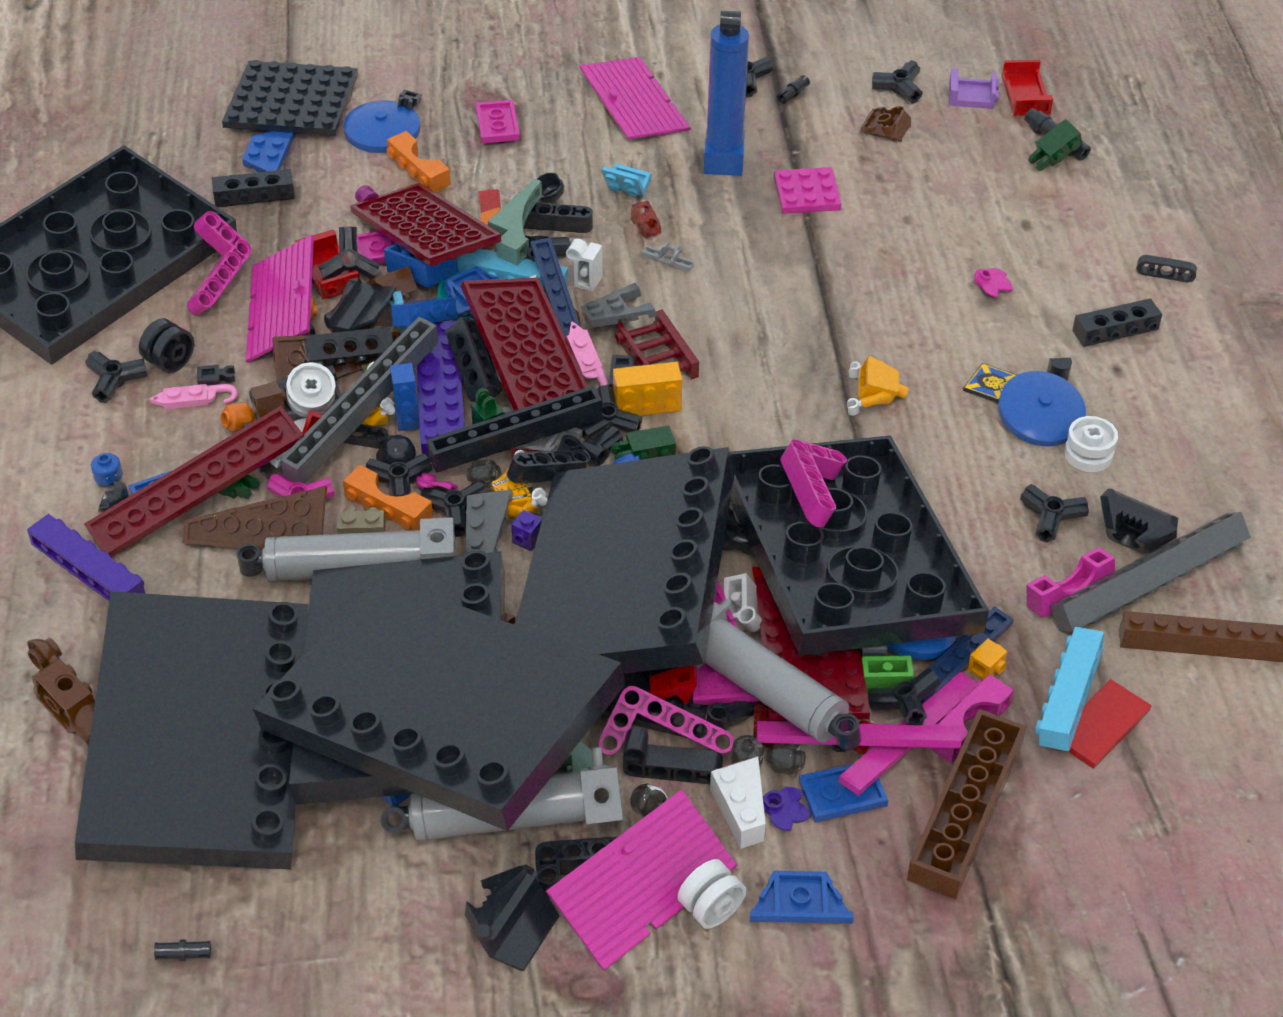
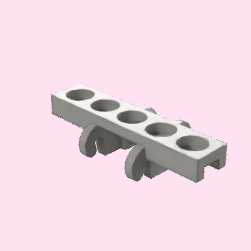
[642,241,694,272]

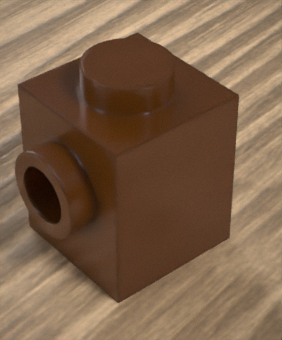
[251,381,287,417]

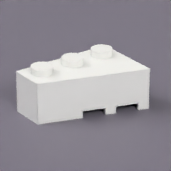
[710,757,766,849]

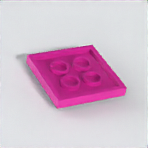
[774,167,841,214]

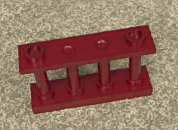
[615,309,699,380]

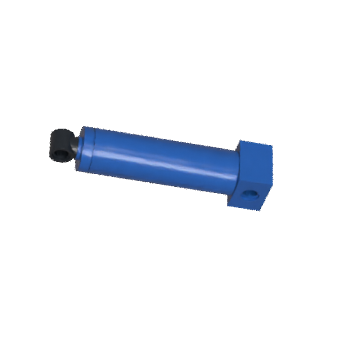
[704,11,749,176]

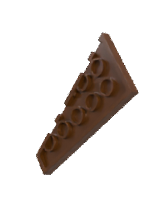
[272,332,401,381]
[182,486,327,549]

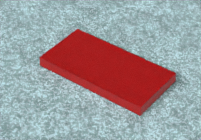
[1068,679,1152,769]

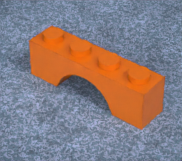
[386,131,451,192]
[343,465,433,530]

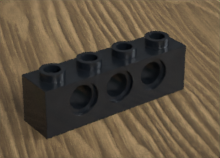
[212,169,295,207]
[1072,298,1162,347]
[445,317,503,402]
[303,327,393,366]

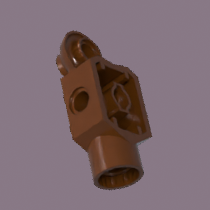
[27,638,95,745]

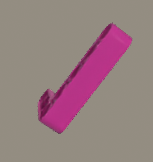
[187,211,251,316]
[780,439,847,528]
[599,686,734,755]

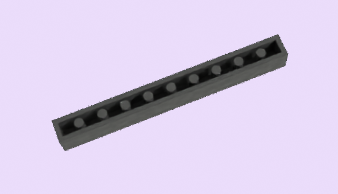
[280,317,439,483]
[1050,512,1251,634]

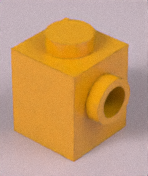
[968,639,1007,680]

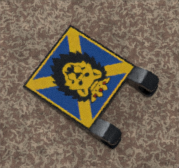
[963,363,1017,403]

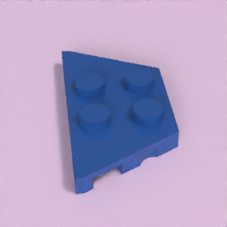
[242,131,295,172]
[444,266,499,319]
[750,871,854,924]

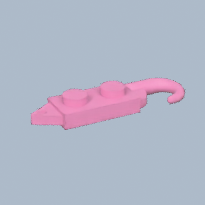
[567,321,609,386]
[149,384,238,410]

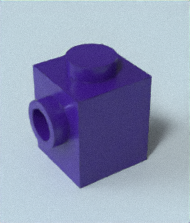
[511,510,542,552]

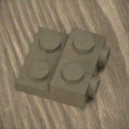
[337,507,385,534]

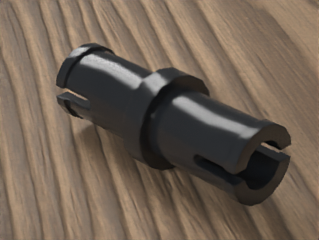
[777,75,810,104]
[154,939,211,962]

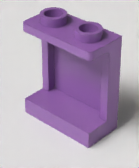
[949,68,999,109]

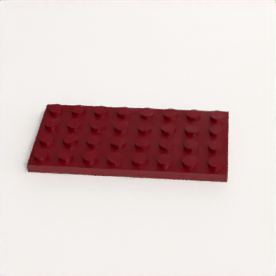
[350,183,502,266]
[460,277,588,411]
[755,577,870,721]

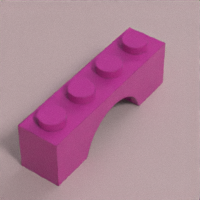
[1026,547,1115,618]
[930,674,1014,763]

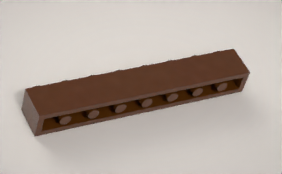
[1119,611,1283,662]

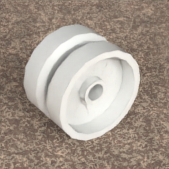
[286,362,336,418]
[1064,416,1118,472]
[678,859,746,929]

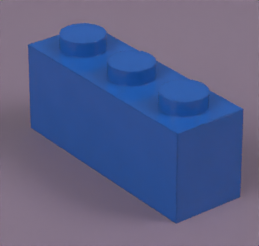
[391,297,457,326]
[390,363,420,431]

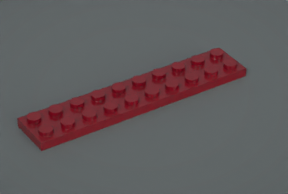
[84,406,304,557]

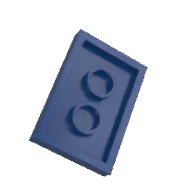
[798,764,888,823]

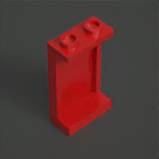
[1001,59,1053,116]
[295,229,360,300]

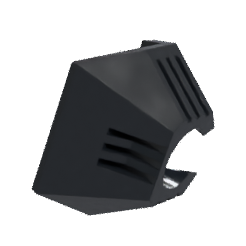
[324,277,397,333]
[1100,488,1179,554]
[464,864,559,971]

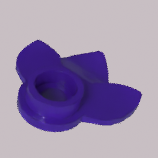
[763,787,811,831]

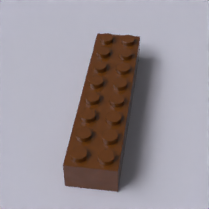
[907,709,1027,899]

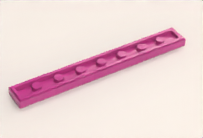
[839,672,977,796]
[757,721,961,748]

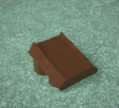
[861,106,911,142]

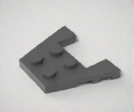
[581,283,657,328]

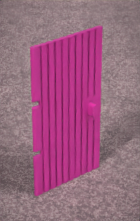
[580,57,691,140]
[246,235,314,362]
[546,789,737,971]

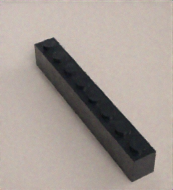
[426,386,603,473]

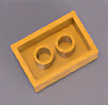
[613,362,682,416]

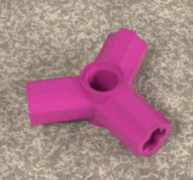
[267,474,335,499]

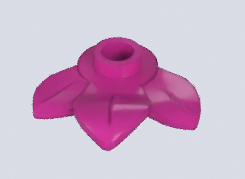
[974,268,1013,298]
[416,473,458,490]

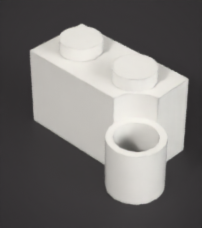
[566,239,602,292]
[724,573,762,632]

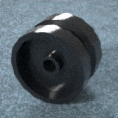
[139,318,195,373]

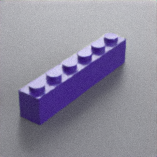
[27,514,145,601]

